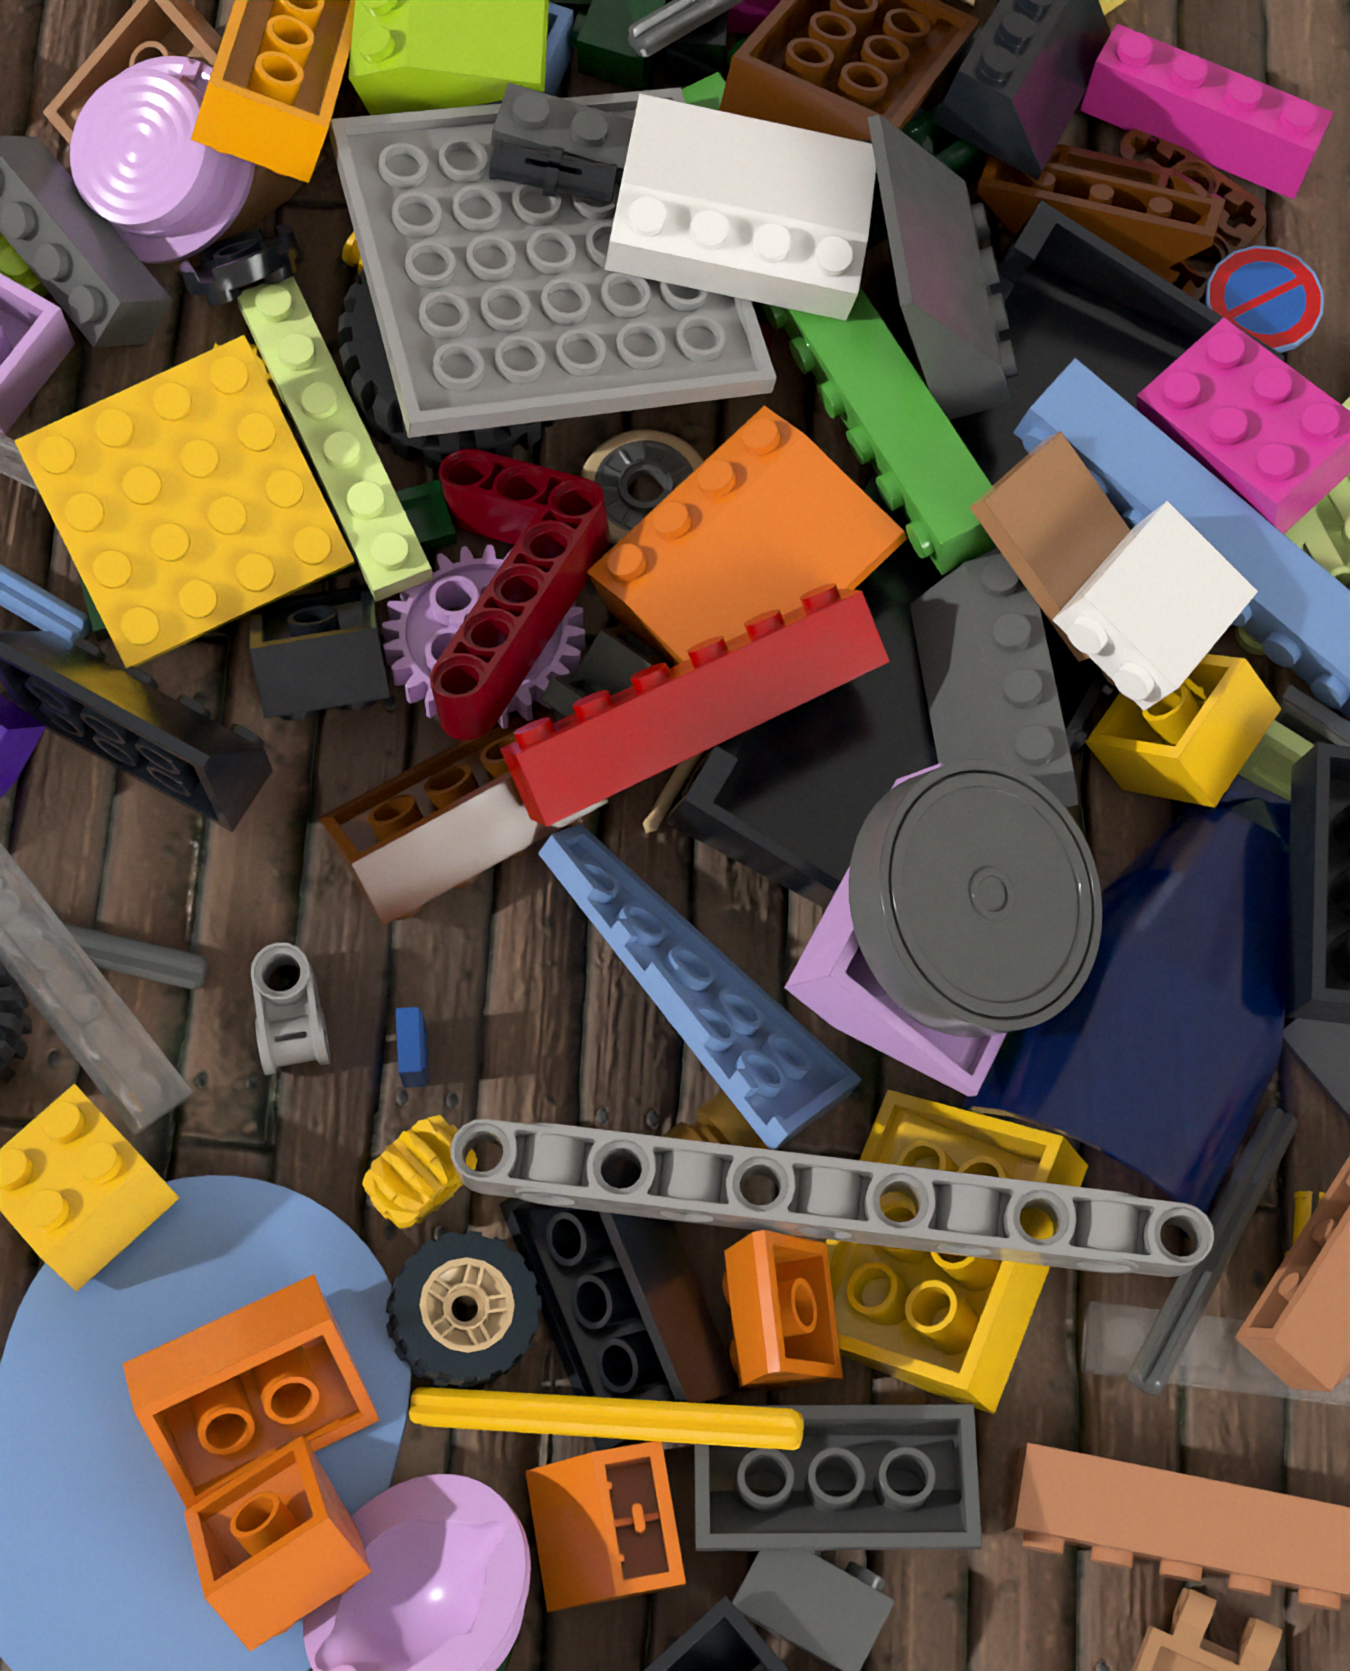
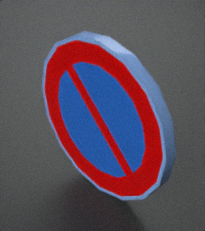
[1205,245,1324,353]

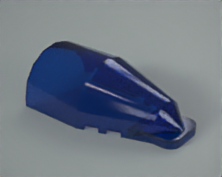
[961,775,1291,1239]

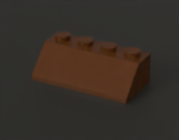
[319,701,608,926]

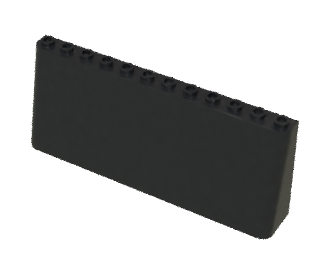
[664,200,1285,909]

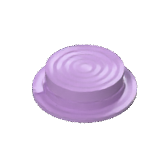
[70,56,256,264]
[303,1474,531,1671]

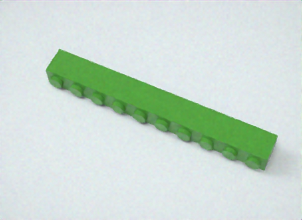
[681,72,998,575]

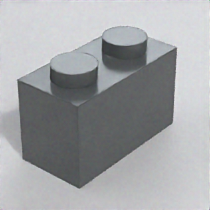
[732,1550,895,1671]

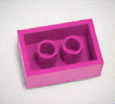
[1137,318,1350,534]

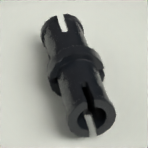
[489,139,618,205]

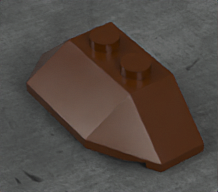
[977,144,1226,273]

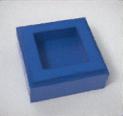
[396,1007,430,1088]

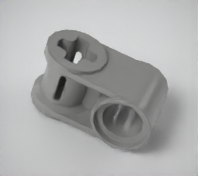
[251,943,331,1076]

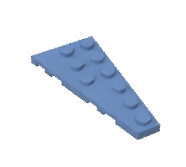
[538,824,862,1150]

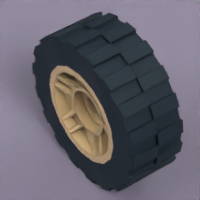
[386,1231,542,1390]

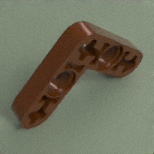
[1117,128,1266,304]

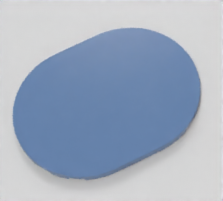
[0,1175,413,1671]

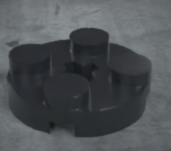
[179,224,301,306]

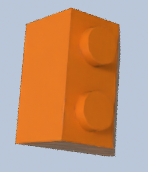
[722,1230,843,1391]
[184,1435,372,1652]

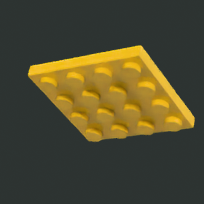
[14,335,355,669]

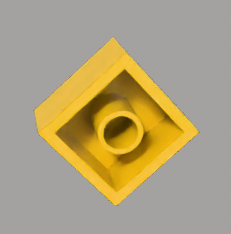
[1085,654,1281,808]
[0,1083,180,1292]

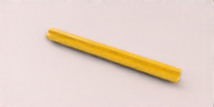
[409,1387,804,1450]

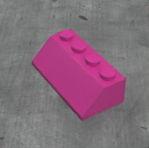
[1080,23,1334,200]

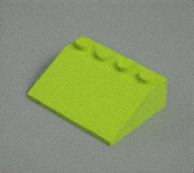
[348,0,549,115]

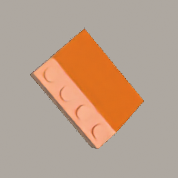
[587,405,907,666]

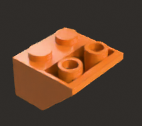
[525,1441,686,1613]

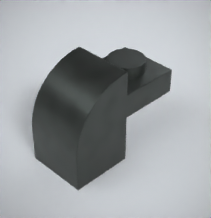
[540,625,670,721]

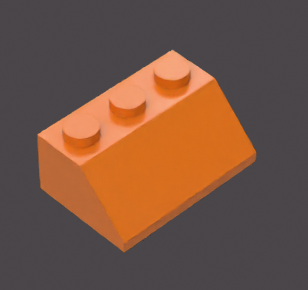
[122,1274,380,1509]

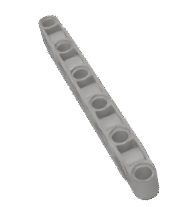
[451,1119,1214,1277]

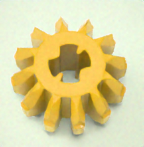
[362,1115,478,1229]

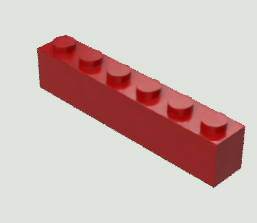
[500,583,890,827]

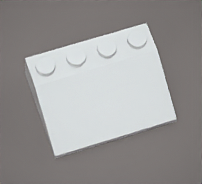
[604,93,876,321]

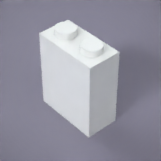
[1053,501,1258,711]

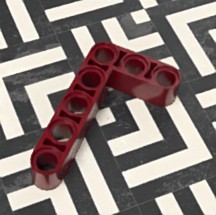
[429,449,611,740]

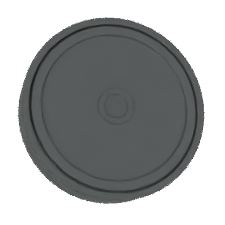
[848,760,1102,1038]

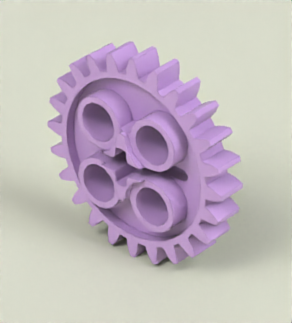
[382,545,586,729]

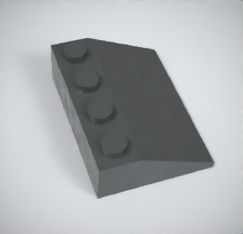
[867,114,1019,420]

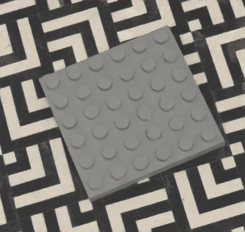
[329,87,777,438]

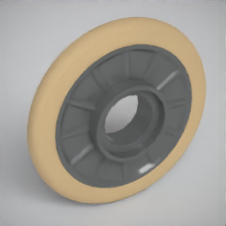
[580,429,704,545]

